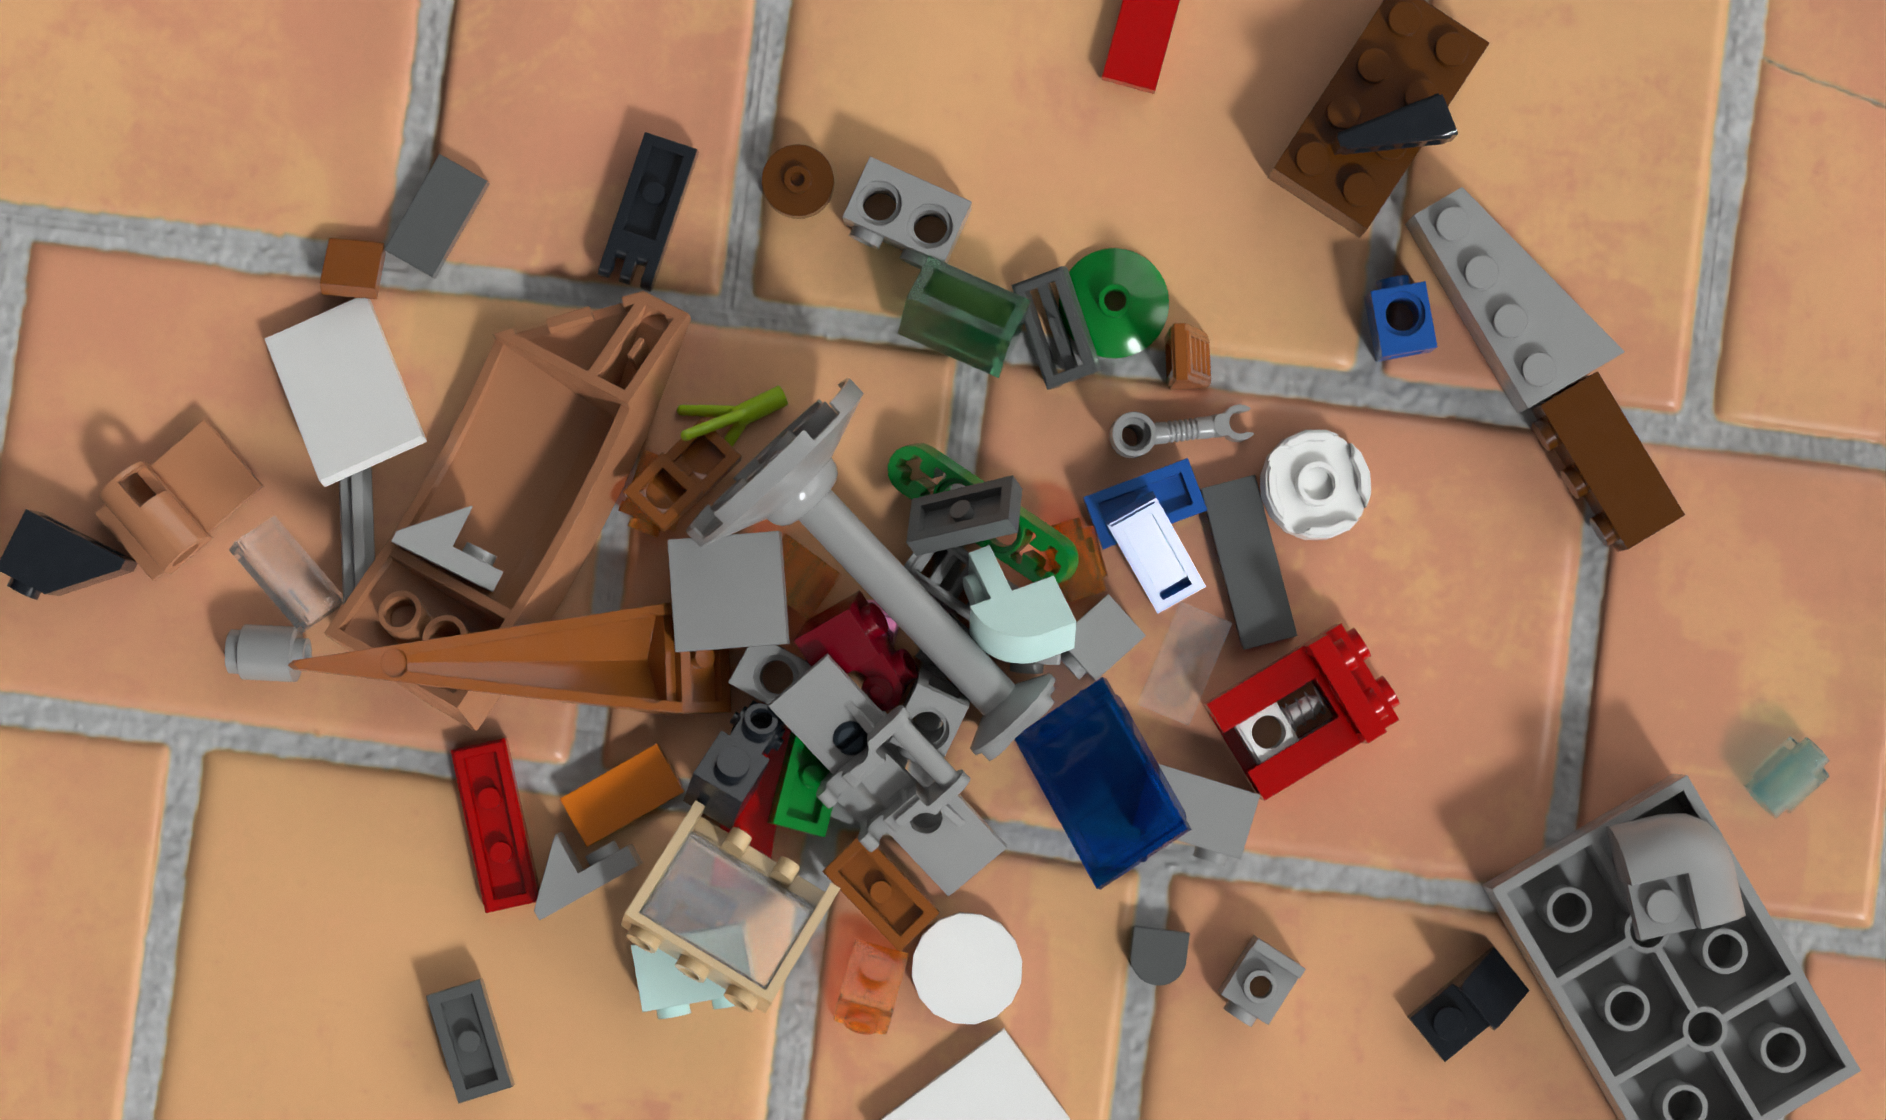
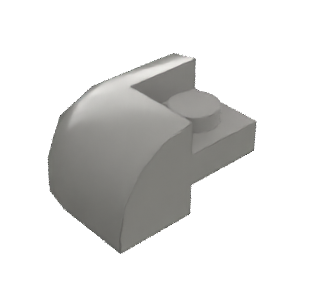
[1606,813,1746,941]

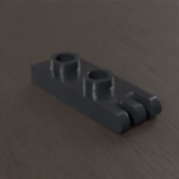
[598,132,699,292]

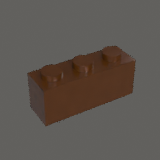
[1531,371,1685,552]

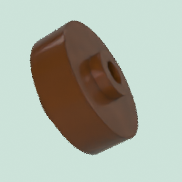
[762,144,835,219]

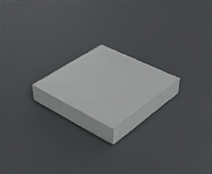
[668,531,790,652]

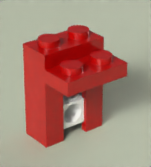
[1203,623,1400,801]

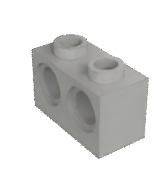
[842,156,972,272]

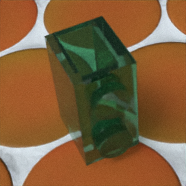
[898,256,1031,378]

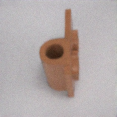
[95,419,264,581]

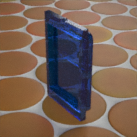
[1015,677,1192,890]

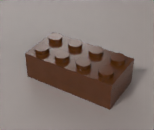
[1268,0,1489,238]

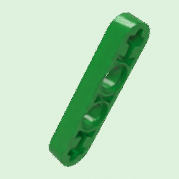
[888,443,1079,584]

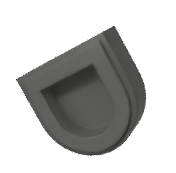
[1130,925,1190,986]

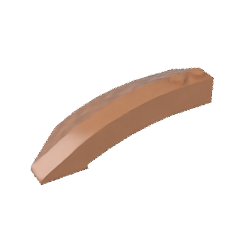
[324,291,691,732]

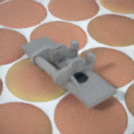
[768,653,1007,896]

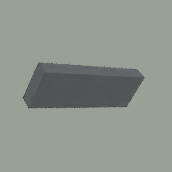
[1200,475,1298,650]

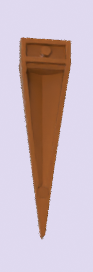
[288,602,732,715]

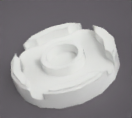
[1260,430,1371,540]
[912,912,1022,1024]

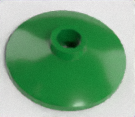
[1059,248,1169,359]

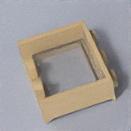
[621,800,841,1013]

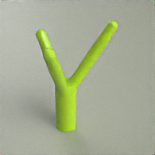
[677,385,788,447]

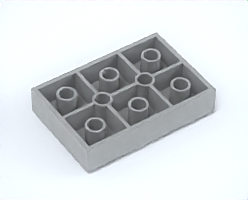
[1481,773,1861,1120]

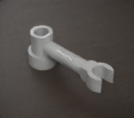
[1109,404,1254,458]

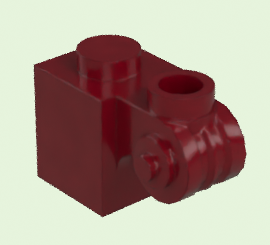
[794,590,919,711]

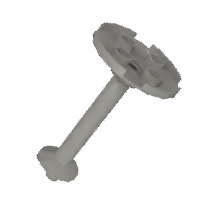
[686,378,1056,761]

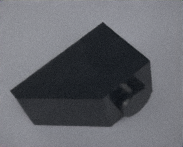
[0,509,138,600]

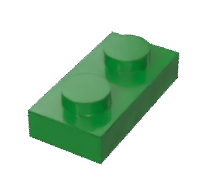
[767,731,833,837]

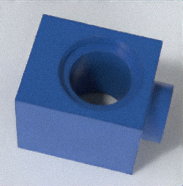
[1364,275,1438,362]

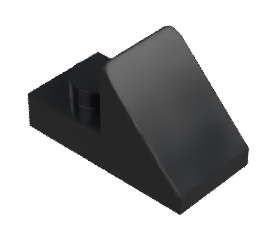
[1407,946,1530,1062]

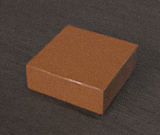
[320,238,386,299]

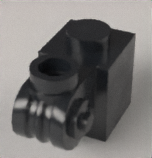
[683,700,785,829]

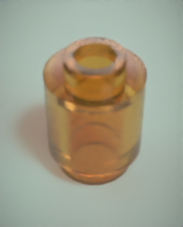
[1044,517,1108,602]

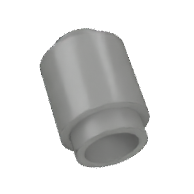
[225,624,312,682]

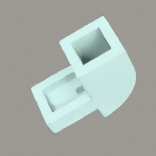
[963,545,1076,664]

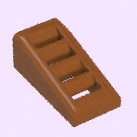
[1164,323,1211,390]

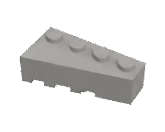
[1405,187,1625,414]

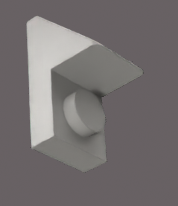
[391,506,503,592]
[534,832,643,920]

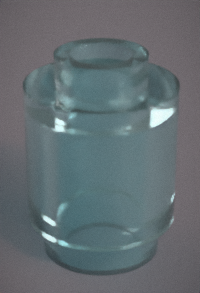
[1744,736,1830,819]

